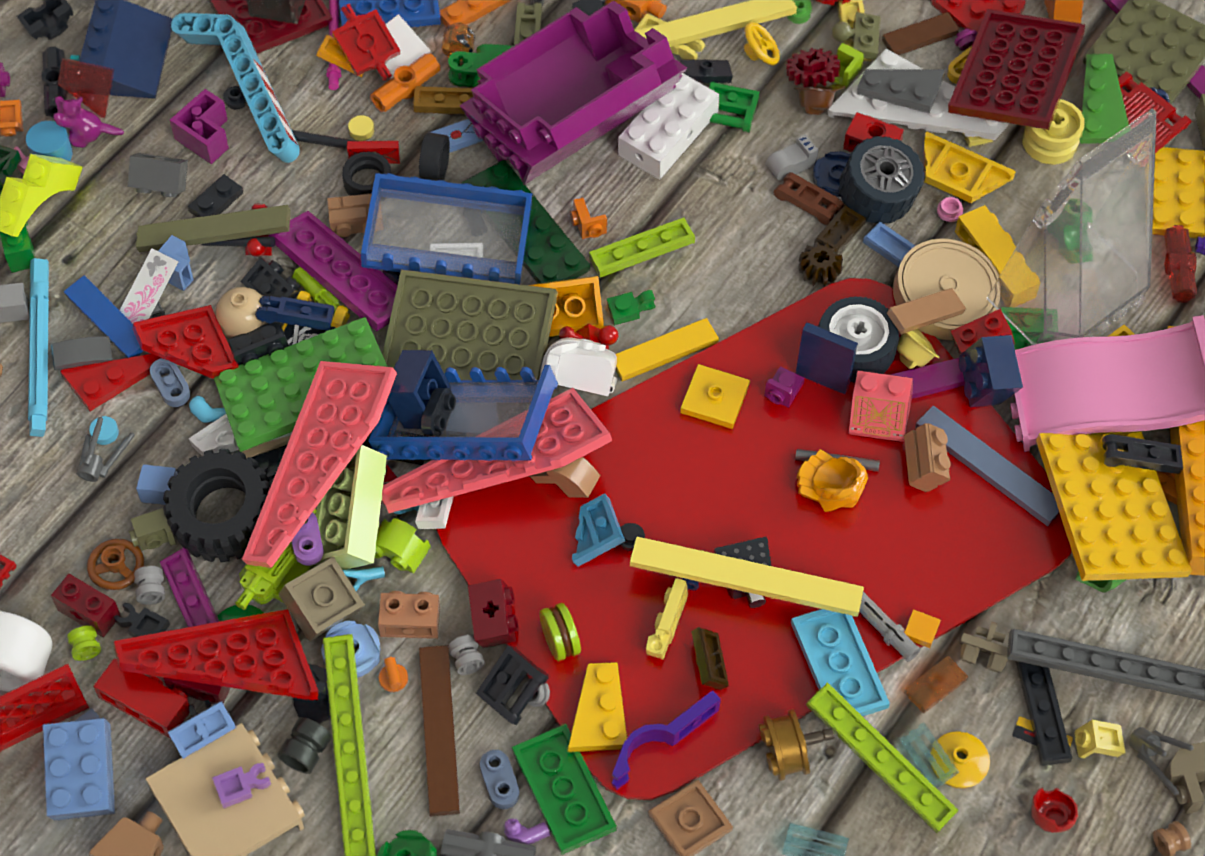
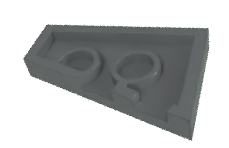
[857,69,945,113]

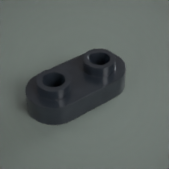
[421,388,456,437]

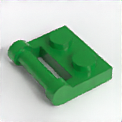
[709,82,760,133]

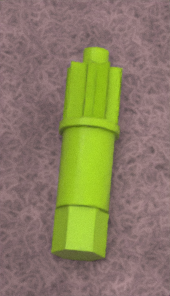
[292,267,340,314]

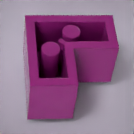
[170,89,229,164]

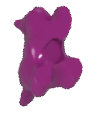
[53,96,124,148]

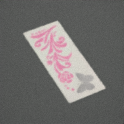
[120,249,178,323]

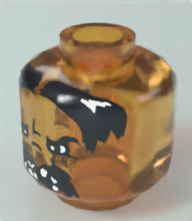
[441,23,475,60]

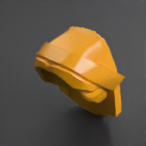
[796,449,868,512]

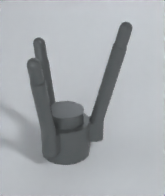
[76,417,135,482]
[1129,727,1194,795]

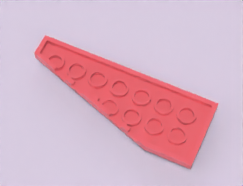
[242,361,397,568]
[381,388,612,513]

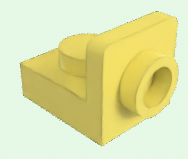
[1074,720,1125,758]

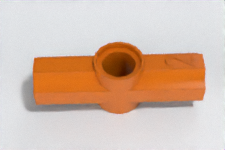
[370,53,441,113]

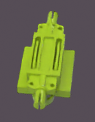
[235,508,317,610]

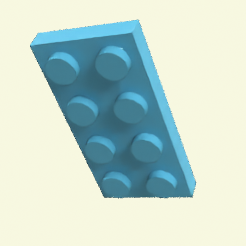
[791,609,890,716]

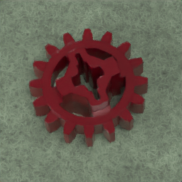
[786,48,841,88]

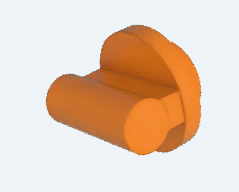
[379,657,408,692]

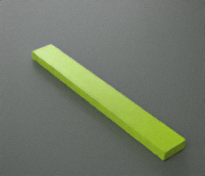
[323,634,376,856]

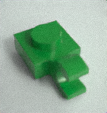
[607,290,655,326]

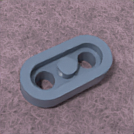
[150,358,190,407]
[480,750,519,809]

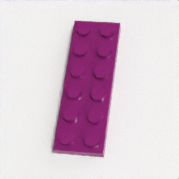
[268,211,398,332]

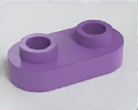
[292,512,324,566]

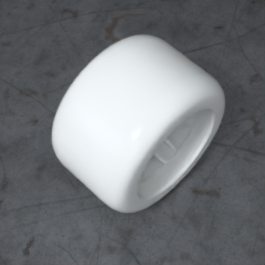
[0,611,52,692]

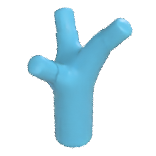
[342,566,385,591]

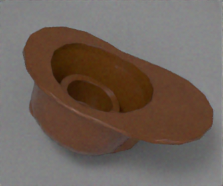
[794,84,845,115]

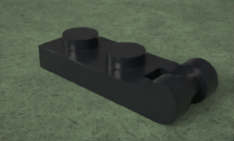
[1102,434,1183,474]

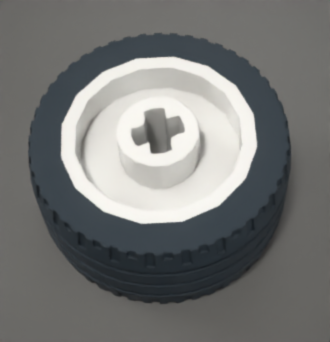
[818,296,899,383]

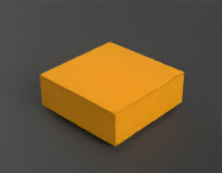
[904,610,941,648]

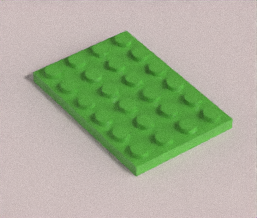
[214,317,387,452]

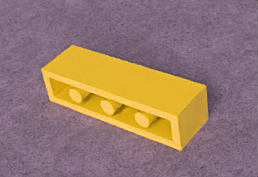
[955,205,1042,306]

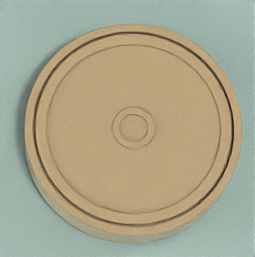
[893,239,1002,340]

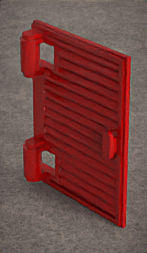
[1080,71,1192,166]

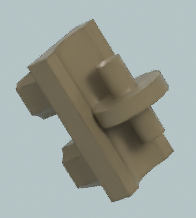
[960,622,1010,673]

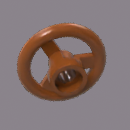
[87,539,144,590]

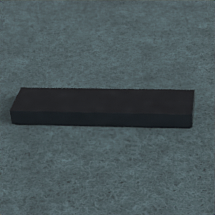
[1015,661,1073,766]

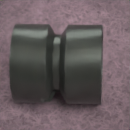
[277,717,332,774]

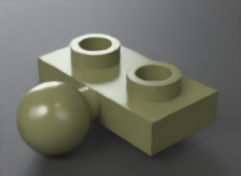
[832,12,880,60]

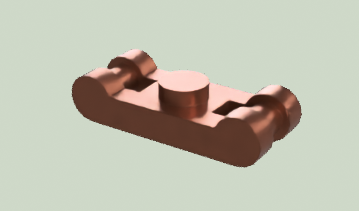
[773,172,844,225]

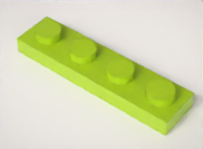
[589,217,695,278]

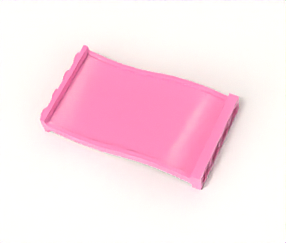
[1010,315,1205,452]

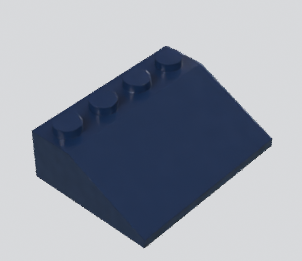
[76,0,173,99]

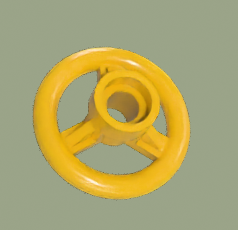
[744,22,780,65]

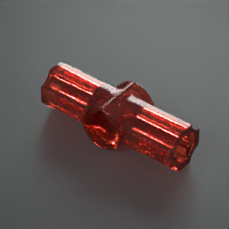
[1164,225,1197,303]

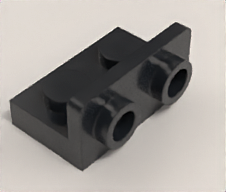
[240,257,302,299]
[228,321,289,366]

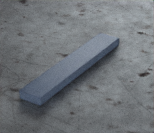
[915,405,1060,526]

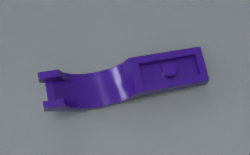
[612,690,720,790]

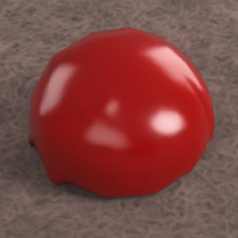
[1031,788,1078,833]

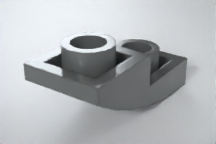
[51,336,113,370]

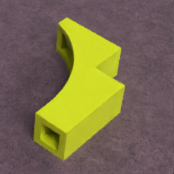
[0,154,83,237]

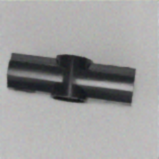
[41,46,69,119]

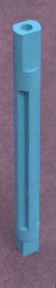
[28,258,49,437]

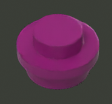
[954,29,977,51]

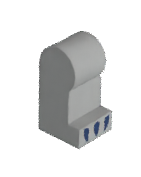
[766,134,818,181]

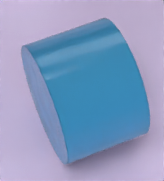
[26,121,73,161]

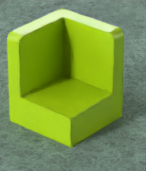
[834,43,864,89]

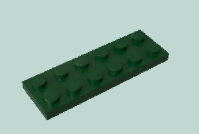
[461,160,590,284]

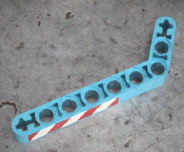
[171,13,300,163]

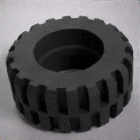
[163,449,271,562]

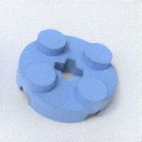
[321,621,381,678]

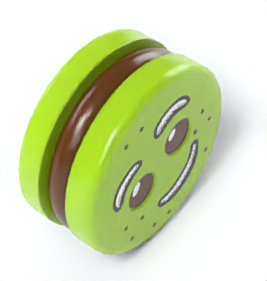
[539,603,581,661]

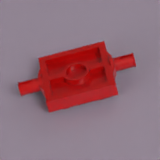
[332,4,401,81]

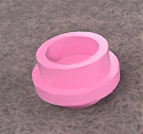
[937,197,963,222]

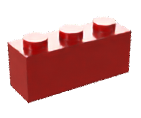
[93,658,190,739]

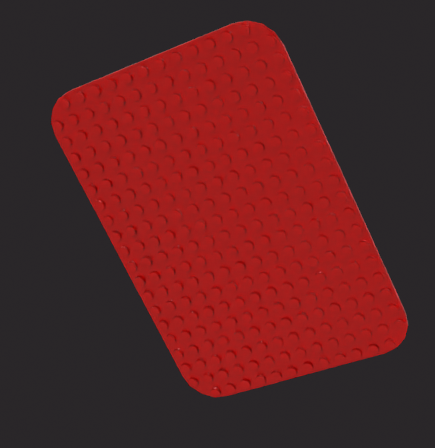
[436,278,1072,800]

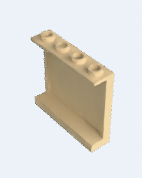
[145,723,305,856]

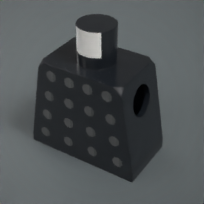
[714,536,771,608]

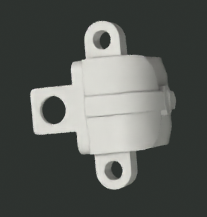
[539,337,617,396]

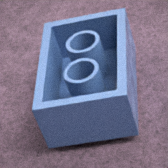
[43,718,115,821]

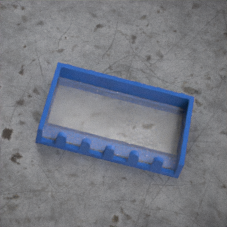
[361,173,532,285]
[369,365,558,461]

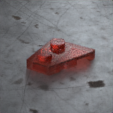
[58,58,114,118]

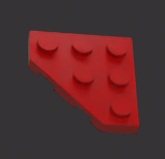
[133,305,238,378]

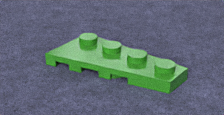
[1080,54,1132,144]

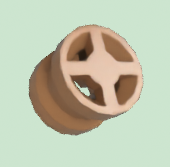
[1153,821,1191,856]

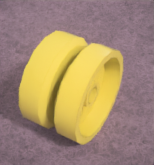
[1022,99,1084,165]

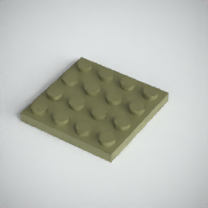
[1083,0,1205,105]

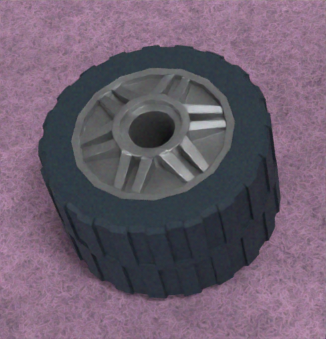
[839,136,925,224]

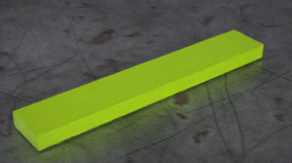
[806,682,959,833]

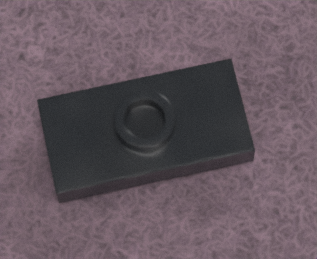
[680,59,733,83]

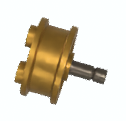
[759,709,835,781]

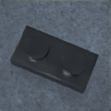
[188,174,244,217]

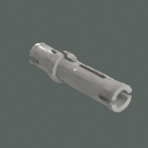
[859,592,921,662]

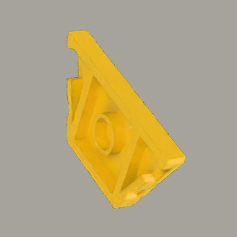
[924,132,1016,203]

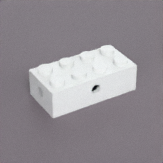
[618,73,719,180]

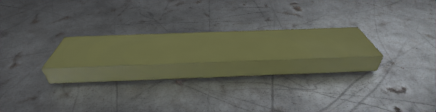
[136,205,291,253]

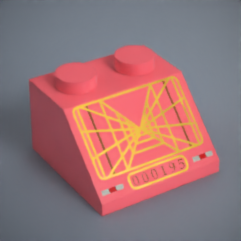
[849,371,913,442]

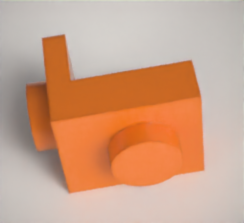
[0,100,23,137]
[570,197,607,239]

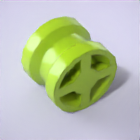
[67,626,102,661]

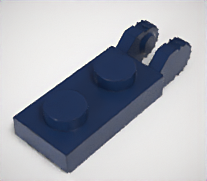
[255,296,335,331]

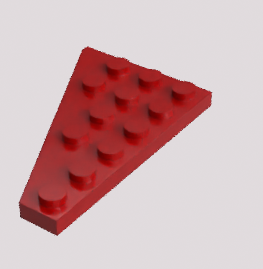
[114,609,318,700]

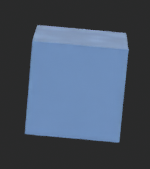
[158,235,194,291]

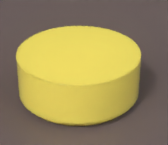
[348,115,374,141]

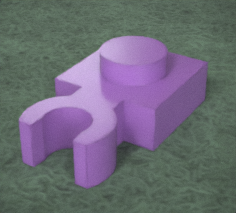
[212,763,271,808]

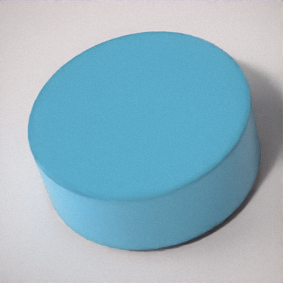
[89,416,119,445]

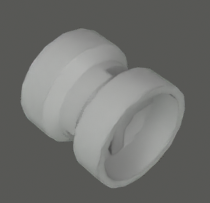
[134,566,165,605]
[448,635,485,675]

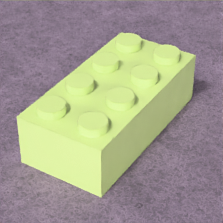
[312,445,387,570]

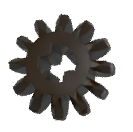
[798,242,843,287]

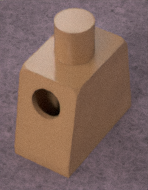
[89,811,164,856]

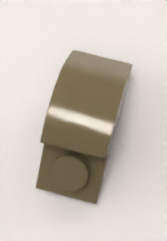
[1164,742,1205,814]

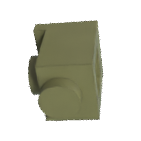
[129,508,176,551]

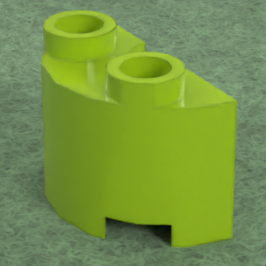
[374,518,431,574]

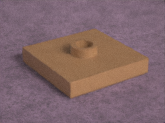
[648,779,733,856]

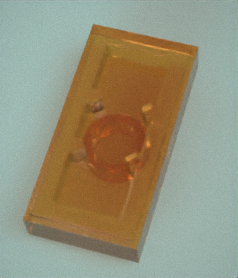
[904,655,968,714]

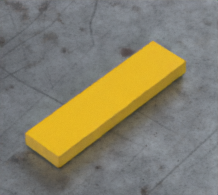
[615,318,719,382]

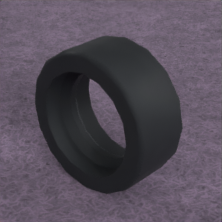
[419,132,450,181]
[342,152,391,198]

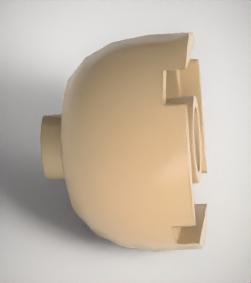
[216,287,268,339]

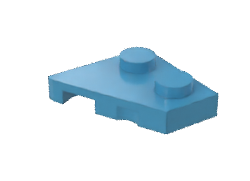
[572,494,625,566]

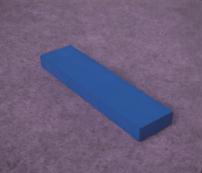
[63,275,143,358]

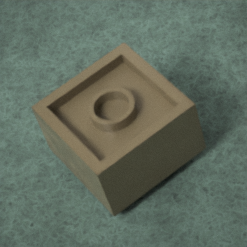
[279,557,364,642]

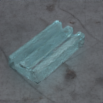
[900,722,959,788]
[782,823,849,856]

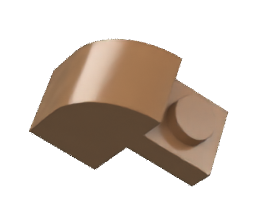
[530,457,600,497]

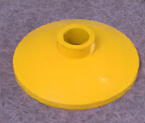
[930,731,990,788]

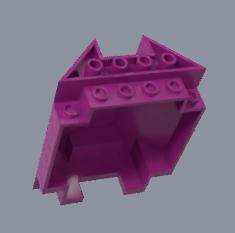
[459,1,687,185]

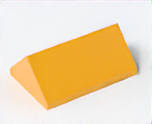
[527,276,604,337]

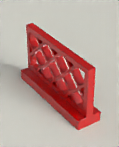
[0,664,89,752]

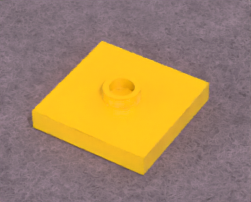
[680,364,750,429]

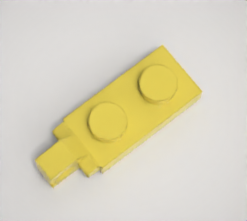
[646,578,688,659]

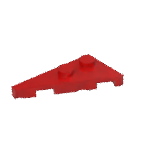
[60,354,161,412]

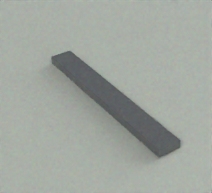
[1007,628,1205,701]

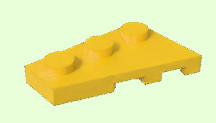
[567,663,627,752]

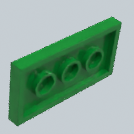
[512,724,617,855]

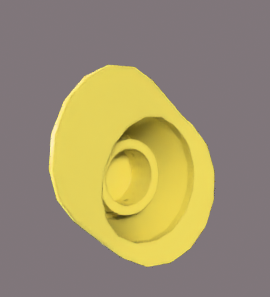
[897,329,940,369]

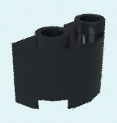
[16,0,74,40]

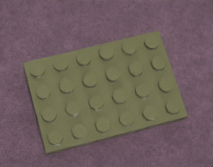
[382,270,558,380]

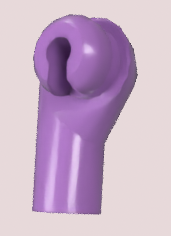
[504,818,550,845]

